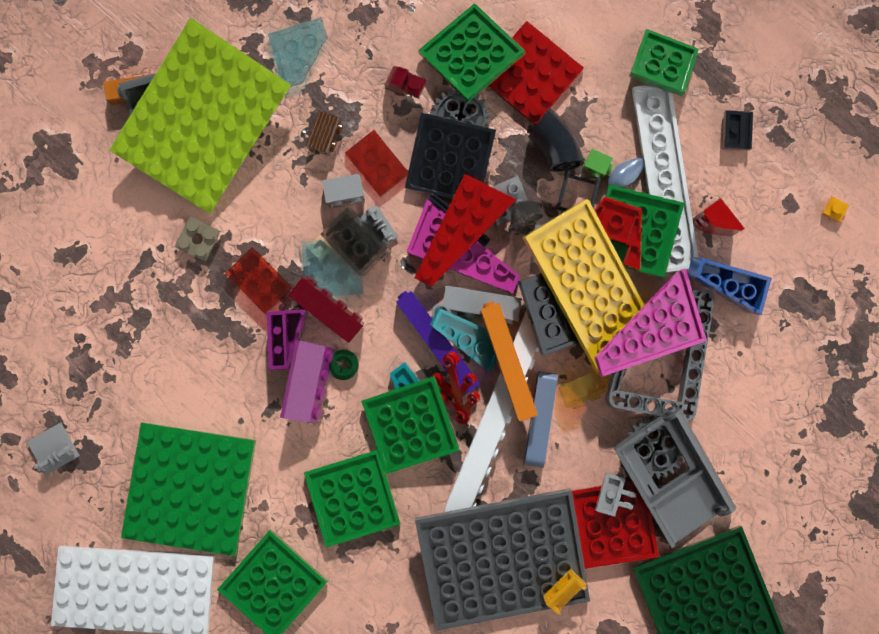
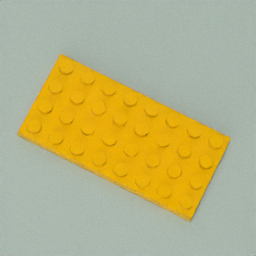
[523,199,644,373]

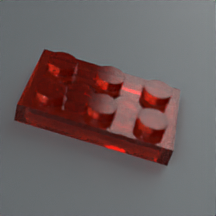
[345,130,408,198]
[225,247,293,314]

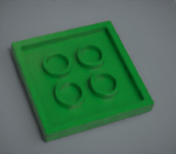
[629,29,699,97]

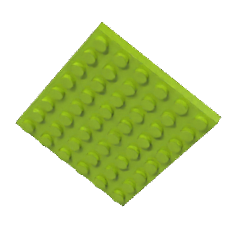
[109,17,292,214]

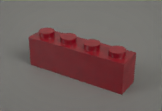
[288,275,365,343]

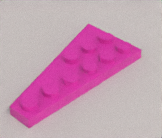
[406,199,520,294]

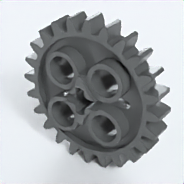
[430,89,491,127]
[624,415,684,479]

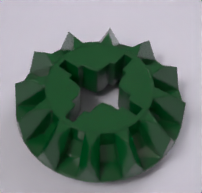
[329,350,359,380]

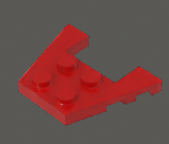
[594,197,642,270]

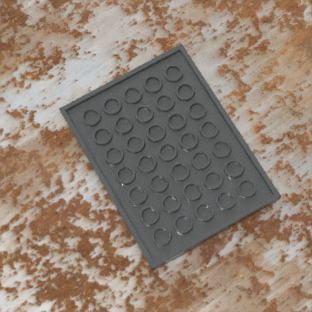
[415,488,590,631]

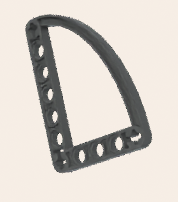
[605,289,714,421]

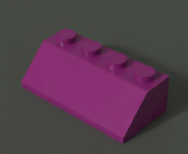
[280,340,333,423]

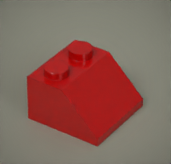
[693,198,745,237]

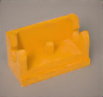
[543,569,587,615]

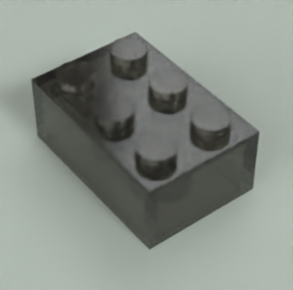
[320,207,391,276]

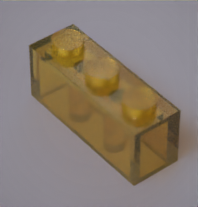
[557,370,622,409]

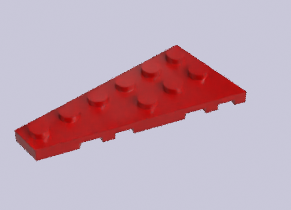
[414,174,517,287]

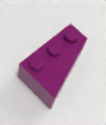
[267,310,308,370]

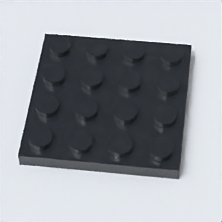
[405,112,496,199]
[518,273,579,356]

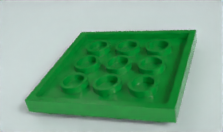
[418,3,525,102]
[606,185,685,278]
[361,376,460,474]
[304,449,401,548]
[217,529,328,634]

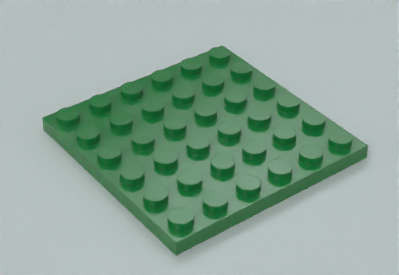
[121,422,256,556]

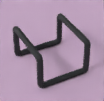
[555,169,601,211]

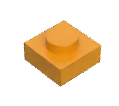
[822,196,849,223]

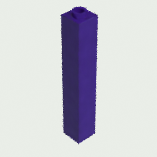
[396,291,480,395]

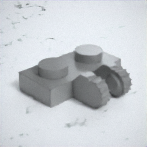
[595,472,636,516]

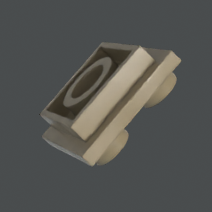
[174,216,221,262]

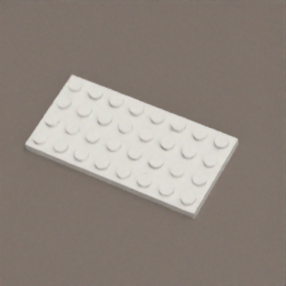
[51,546,215,634]

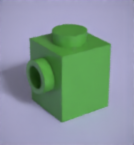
[582,149,613,179]

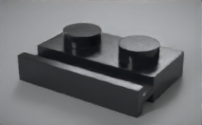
[722,110,753,151]

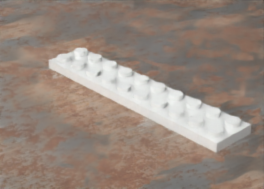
[632,85,698,273]

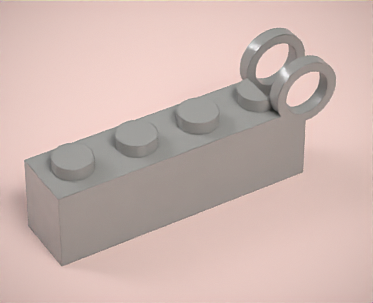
[432,286,522,325]

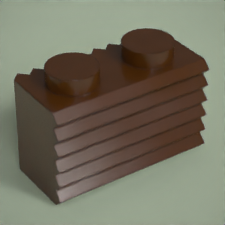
[306,110,343,156]

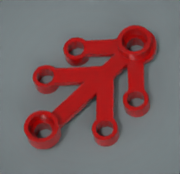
[431,351,480,424]

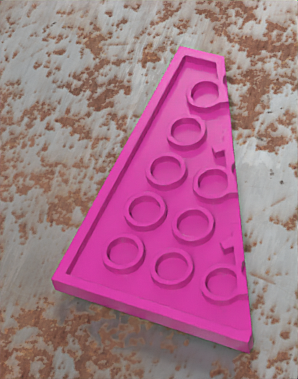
[594,268,707,376]

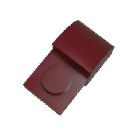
[385,66,427,99]

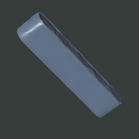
[524,371,558,468]

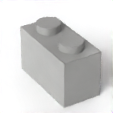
[322,174,365,208]

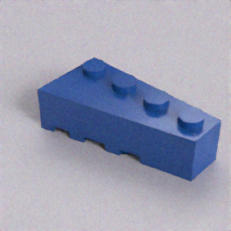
[687,257,772,315]

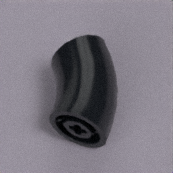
[528,107,584,172]

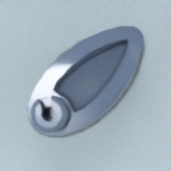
[608,158,644,188]

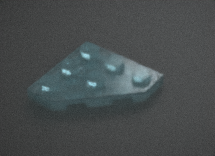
[268,18,328,87]
[301,240,364,296]

